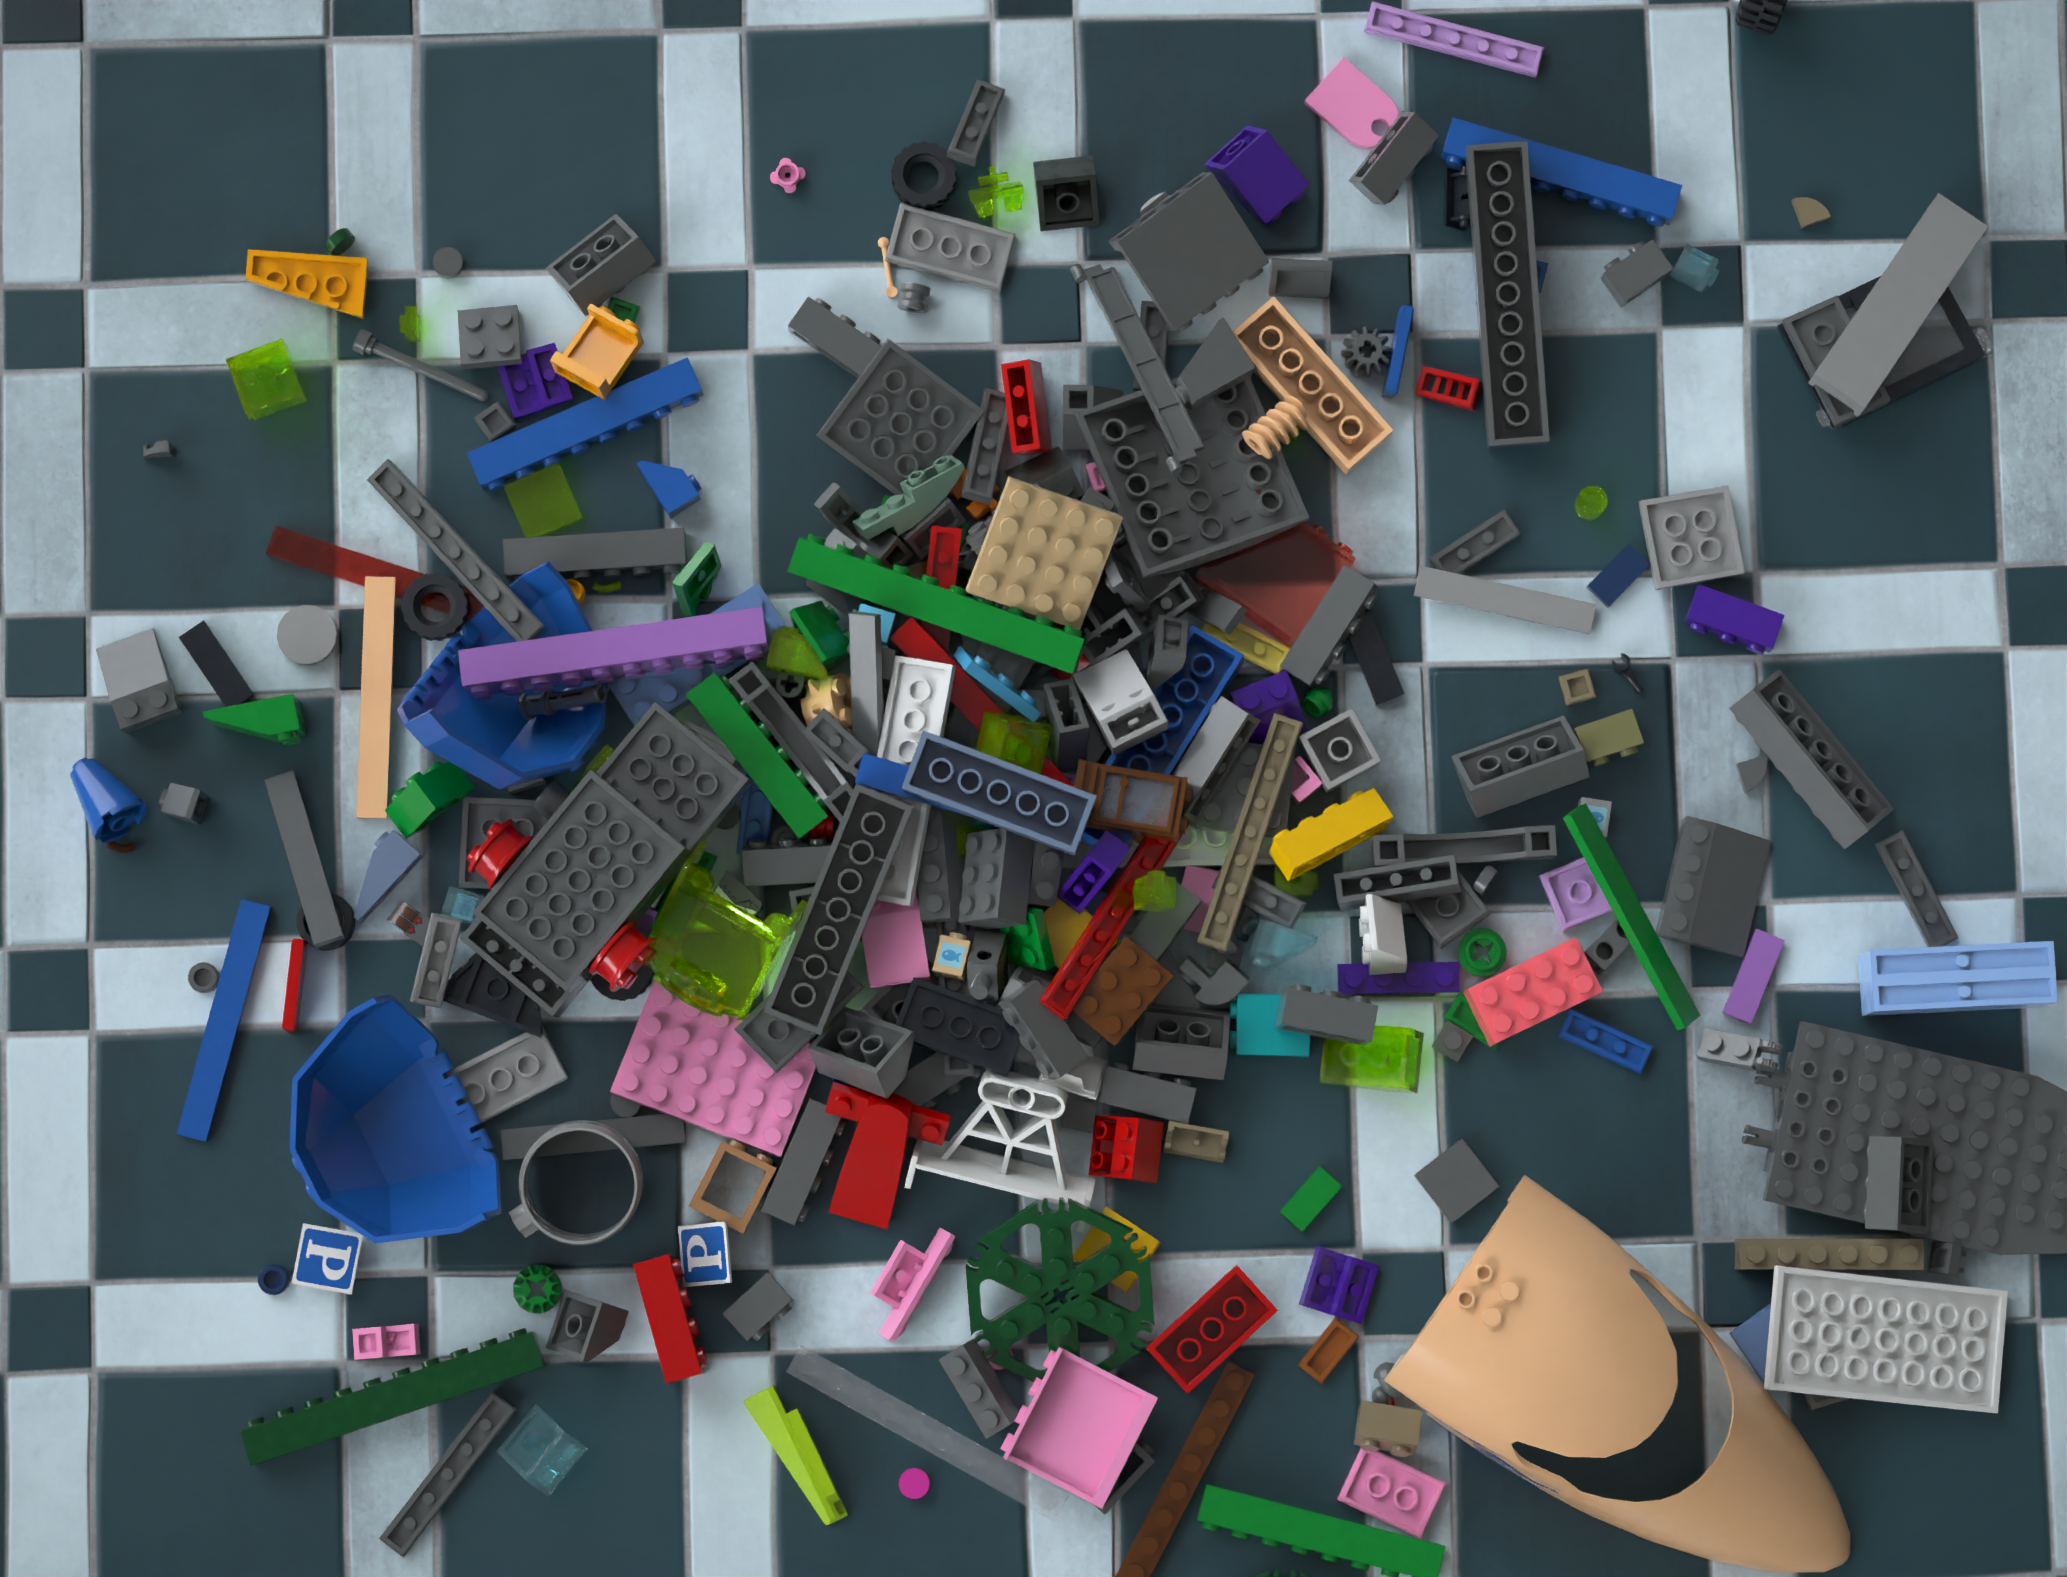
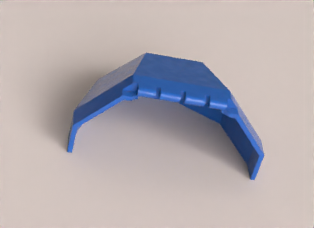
[397,561,608,789]
[290,994,501,1244]

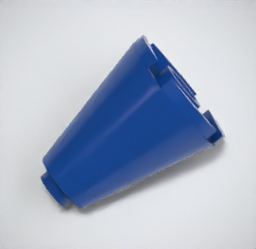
[70,758,148,843]

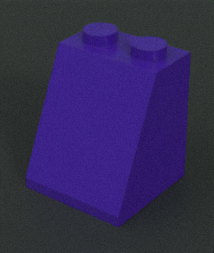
[1204,125,1310,224]

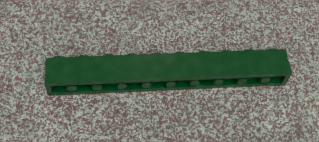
[240,1328,546,1466]

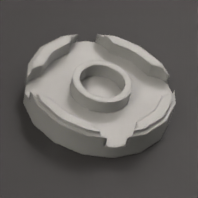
[277,605,338,665]

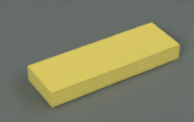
[1201,623,1291,675]

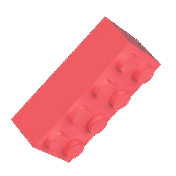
[1463,937,1603,1047]

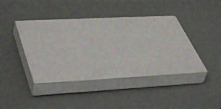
[885,203,1016,292]
[447,1026,569,1127]

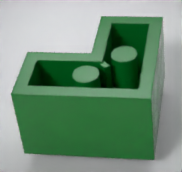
[385,761,475,839]

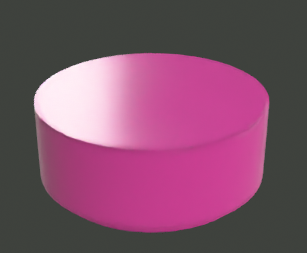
[899,1468,930,1499]

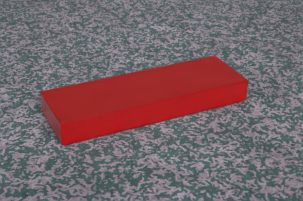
[282,939,308,1032]

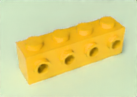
[1269,788,1394,881]

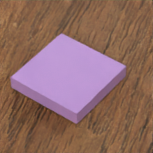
[1539,857,1612,932]

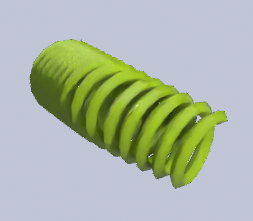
[592,580,622,593]

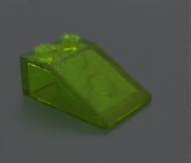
[1320,1025,1424,1093]

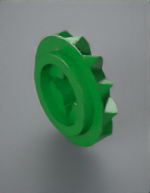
[1458,928,1507,977]
[513,1265,562,1314]

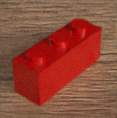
[1001,359,1052,456]

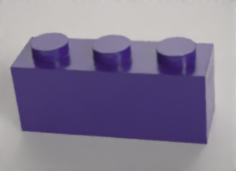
[1684,584,1785,655]
[1057,831,1130,914]

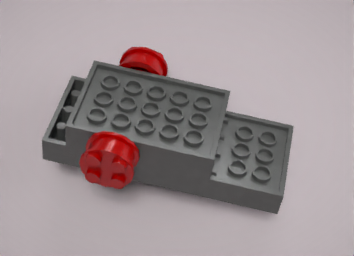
[459,702,753,1018]

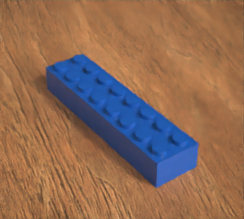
[1080,625,1244,849]

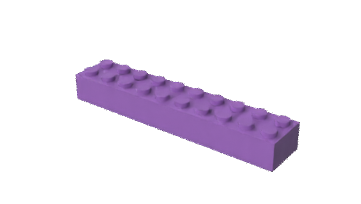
[458,607,770,701]

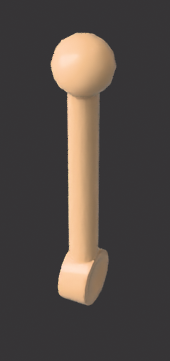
[878,237,898,298]

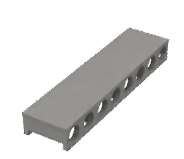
[1808,193,1988,417]

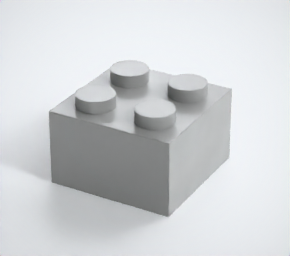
[1297,708,1381,793]

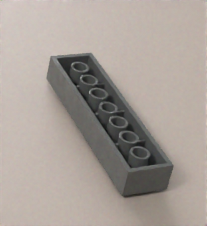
[764,783,914,1035]

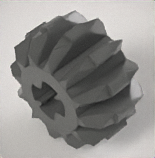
[1341,326,1392,378]

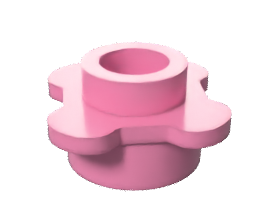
[770,158,806,193]

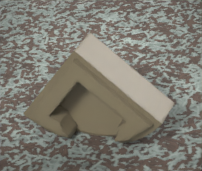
[1791,197,1831,228]

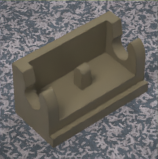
[1163,1121,1229,1163]

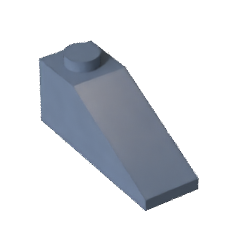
[354,830,423,924]

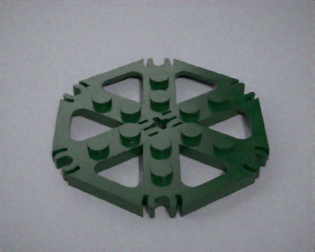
[966,1197,1155,1382]

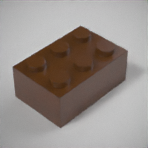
[1072,936,1175,1046]

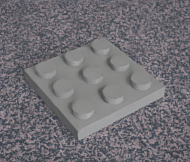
[1638,485,1745,590]

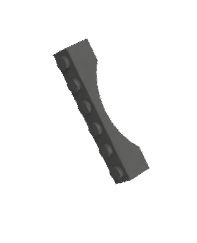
[729,660,854,822]
[1370,825,1557,868]

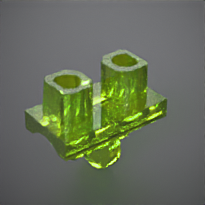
[968,166,1024,218]

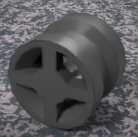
[898,283,931,313]

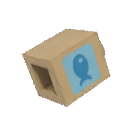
[932,932,972,982]

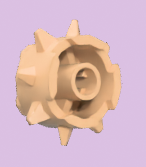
[801,666,852,733]

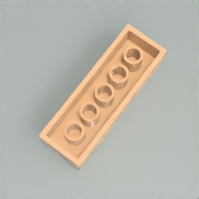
[1233,296,1394,475]

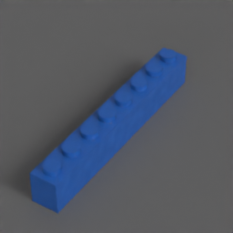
[1440,118,1682,227]
[467,357,704,492]

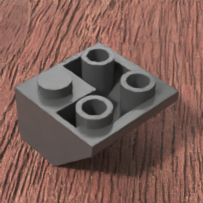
[1063,385,1123,451]

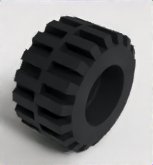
[1735,0,1788,36]

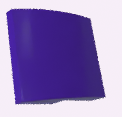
[497,342,573,420]
[1299,1246,1379,1324]

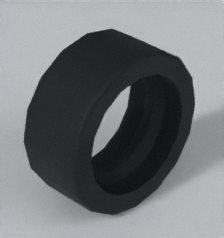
[296,893,356,950]

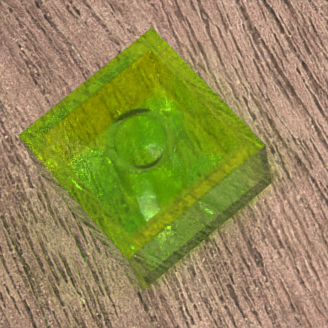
[225,339,307,421]

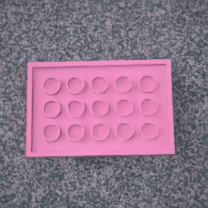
[610,979,816,1158]

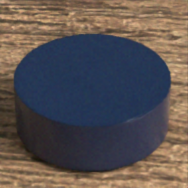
[258,1264,290,1295]

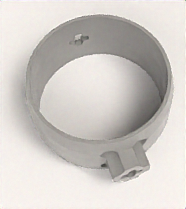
[508,1120,643,1245]

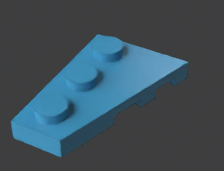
[953,645,1041,722]

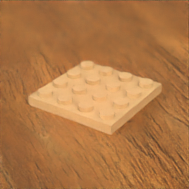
[966,476,1123,630]

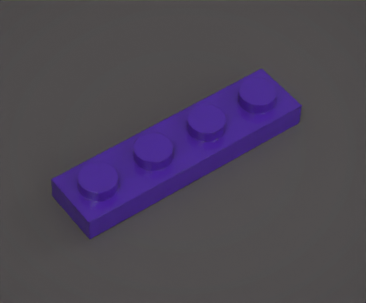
[1337,962,1460,995]

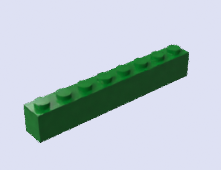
[1197,1484,1446,1577]

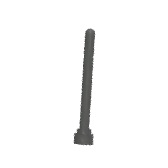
[352,329,489,401]

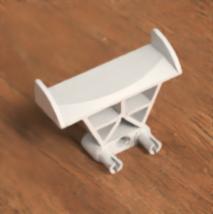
[904,1070,1096,1233]

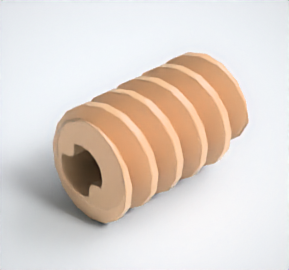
[1242,395,1308,459]

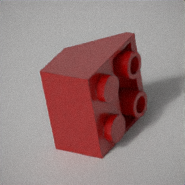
[1088,1115,1164,1183]

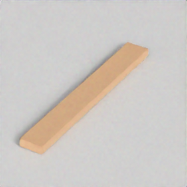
[356,576,397,819]

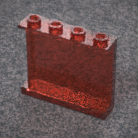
[1194,490,1356,648]

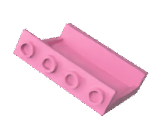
[1000,1347,1158,1509]

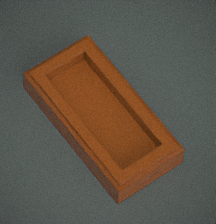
[1298,1317,1359,1384]

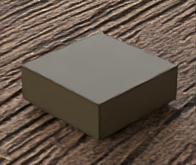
[1558,669,1596,706]

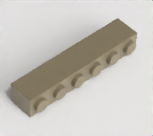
[1735,1239,1924,1270]

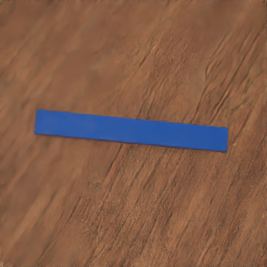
[177,899,272,1142]

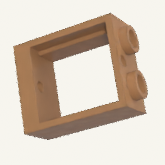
[689,1139,778,1235]

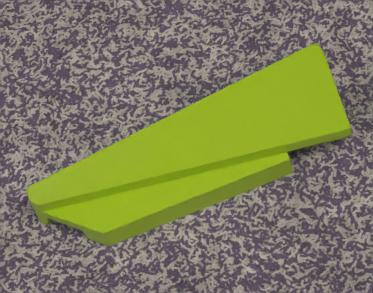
[744,1386,848,1525]

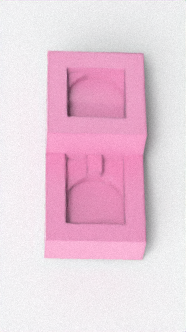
[352,1324,421,1360]

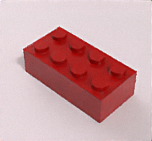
[633,1254,709,1384]
[1145,1265,1278,1394]

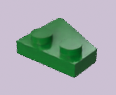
[672,542,722,618]

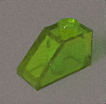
[766,626,828,681]

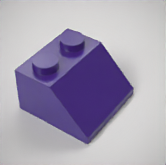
[1229,670,1308,744]

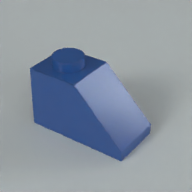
[636,460,702,519]

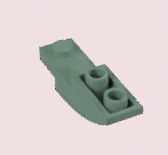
[852,455,965,540]

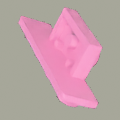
[870,1228,955,1342]

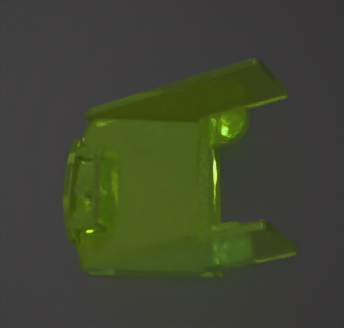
[642,841,808,1021]

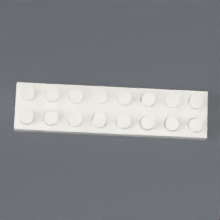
[871,655,956,907]

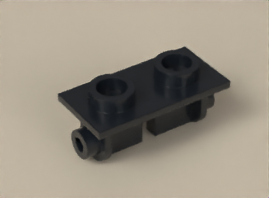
[1443,167,1471,231]

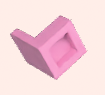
[1290,756,1323,805]

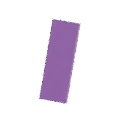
[1722,929,1785,1025]

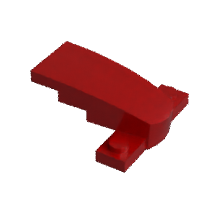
[825,1082,951,1229]

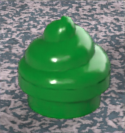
[1302,688,1333,718]

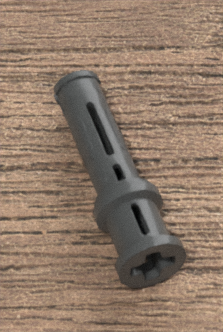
[518,684,607,720]

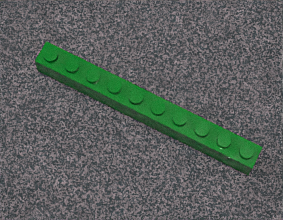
[787,533,1088,674]

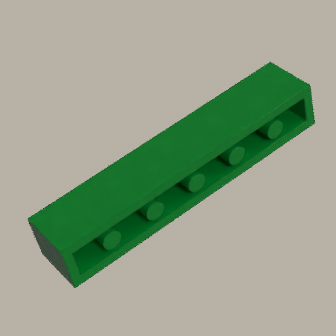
[686,672,828,839]

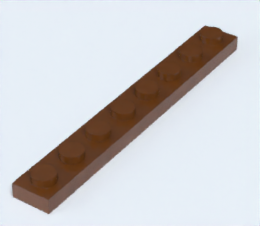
[1115,1360,1255,1577]

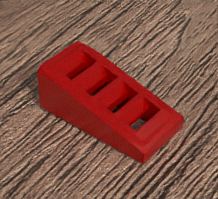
[1415,366,1483,412]

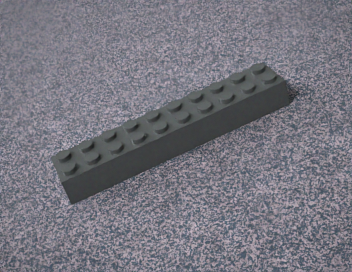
[1465,141,1550,448]

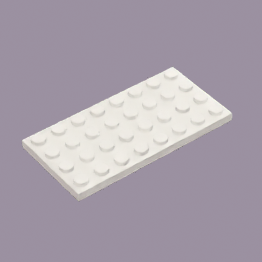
[1764,1266,2008,1413]

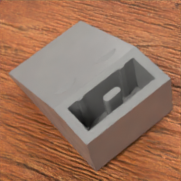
[1072,649,1168,756]

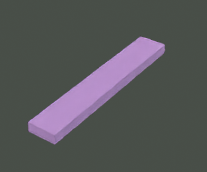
[1364,1,1544,78]

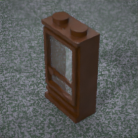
[1074,760,1193,842]

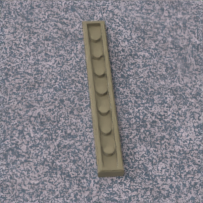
[1197,713,1303,952]

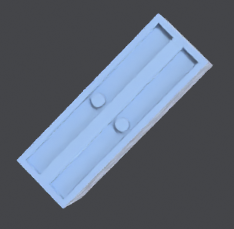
[1858,941,2058,1016]

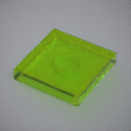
[503,463,583,538]

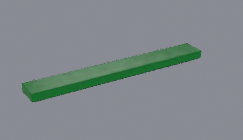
[1563,803,1701,1031]

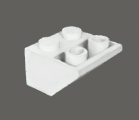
[1359,894,1407,975]

